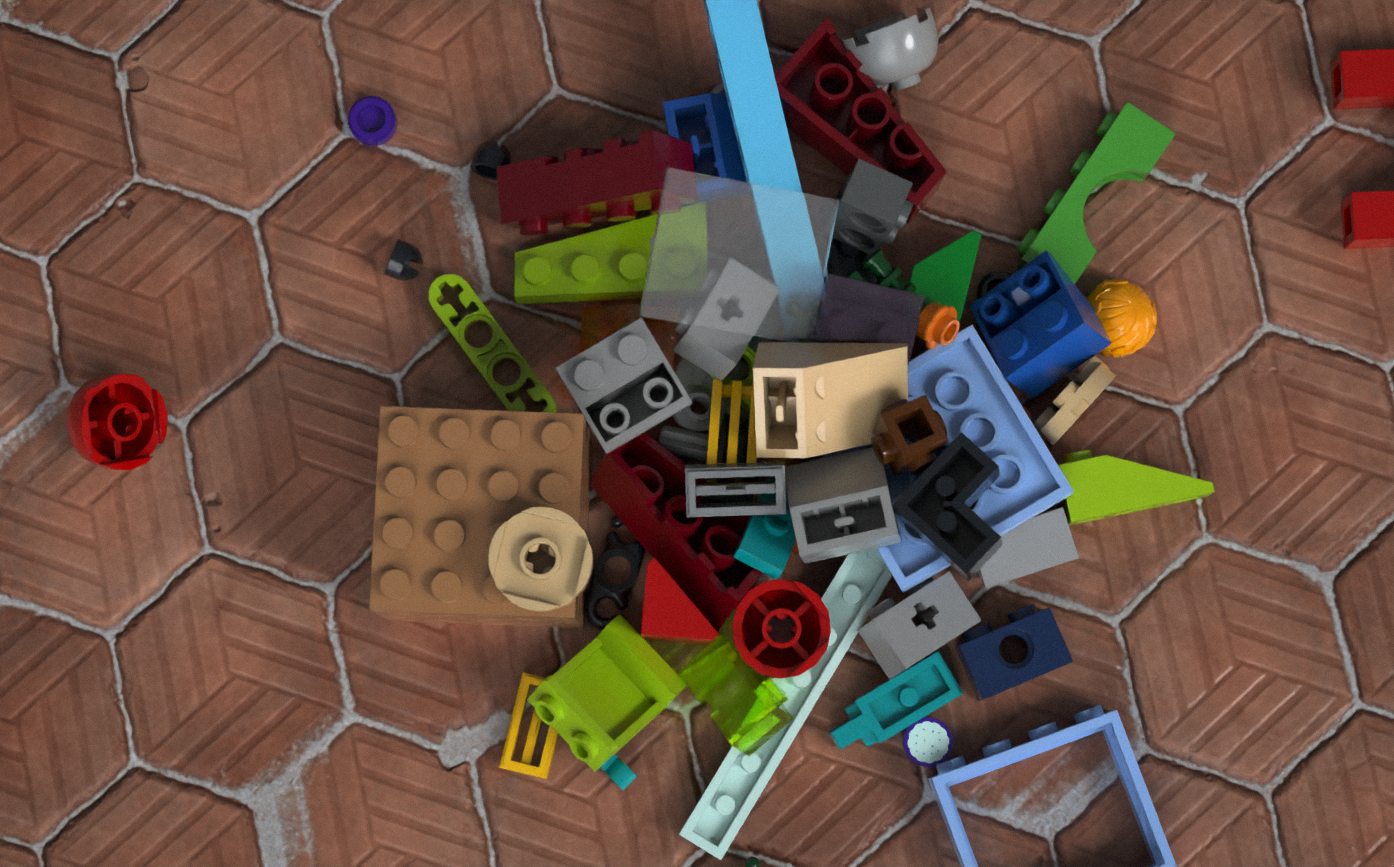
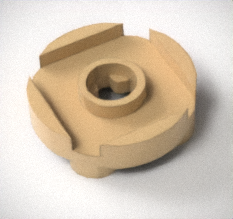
[1033,355,1117,446]
[488,507,593,612]

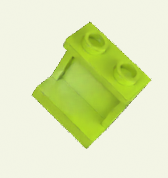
[527,614,687,772]

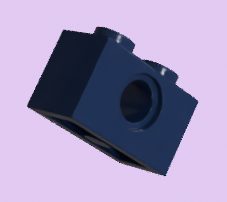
[955,603,1073,701]

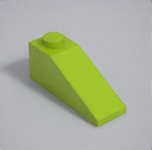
[1058,450,1215,526]

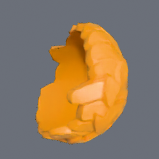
[1086,279,1157,358]

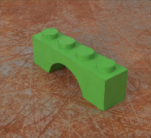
[1016,102,1176,284]

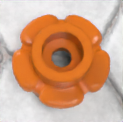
[915,302,960,349]

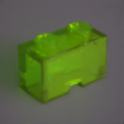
[678,635,794,756]

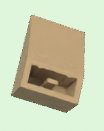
[753,342,908,458]

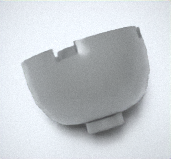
[841,6,939,91]

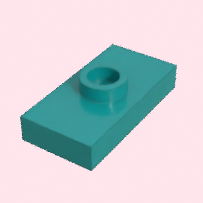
[733,477,796,580]

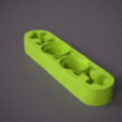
[428,274,557,413]

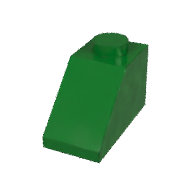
[899,231,982,324]

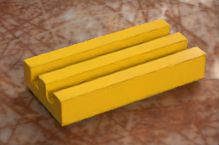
[706,379,757,478]
[499,672,559,779]

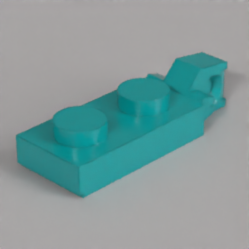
[828,651,963,750]

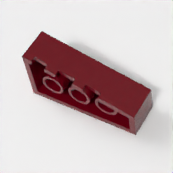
[775,17,947,224]
[496,130,697,235]
[589,432,765,632]

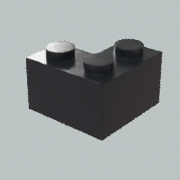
[892,432,1003,581]

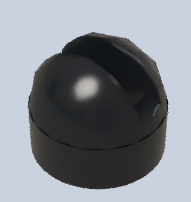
[470,140,511,181]
[384,239,424,281]

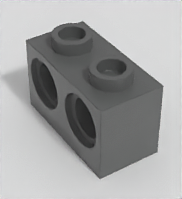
[821,159,914,255]

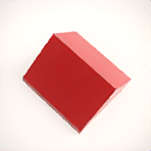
[641,557,719,645]

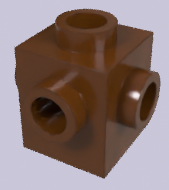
[871,395,948,476]

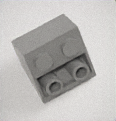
[556,317,693,454]
[785,447,902,564]

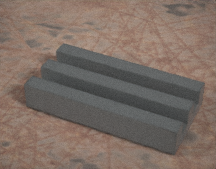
[685,462,786,517]

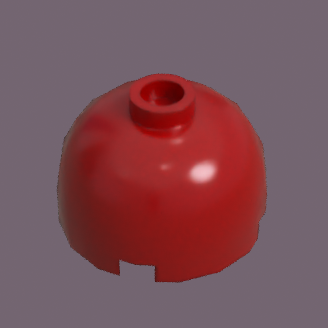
[66,373,168,470]
[732,579,831,679]

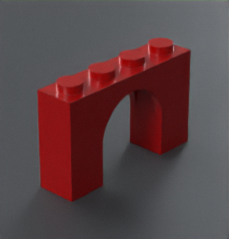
[1330,49,1394,249]

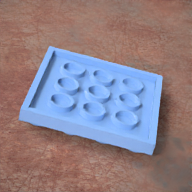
[822,325,1074,593]

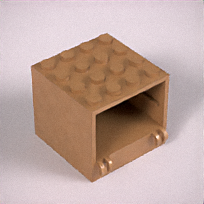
[369,406,592,628]

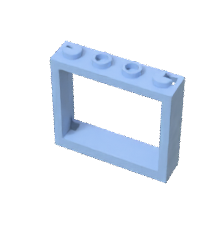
[928,705,1177,867]

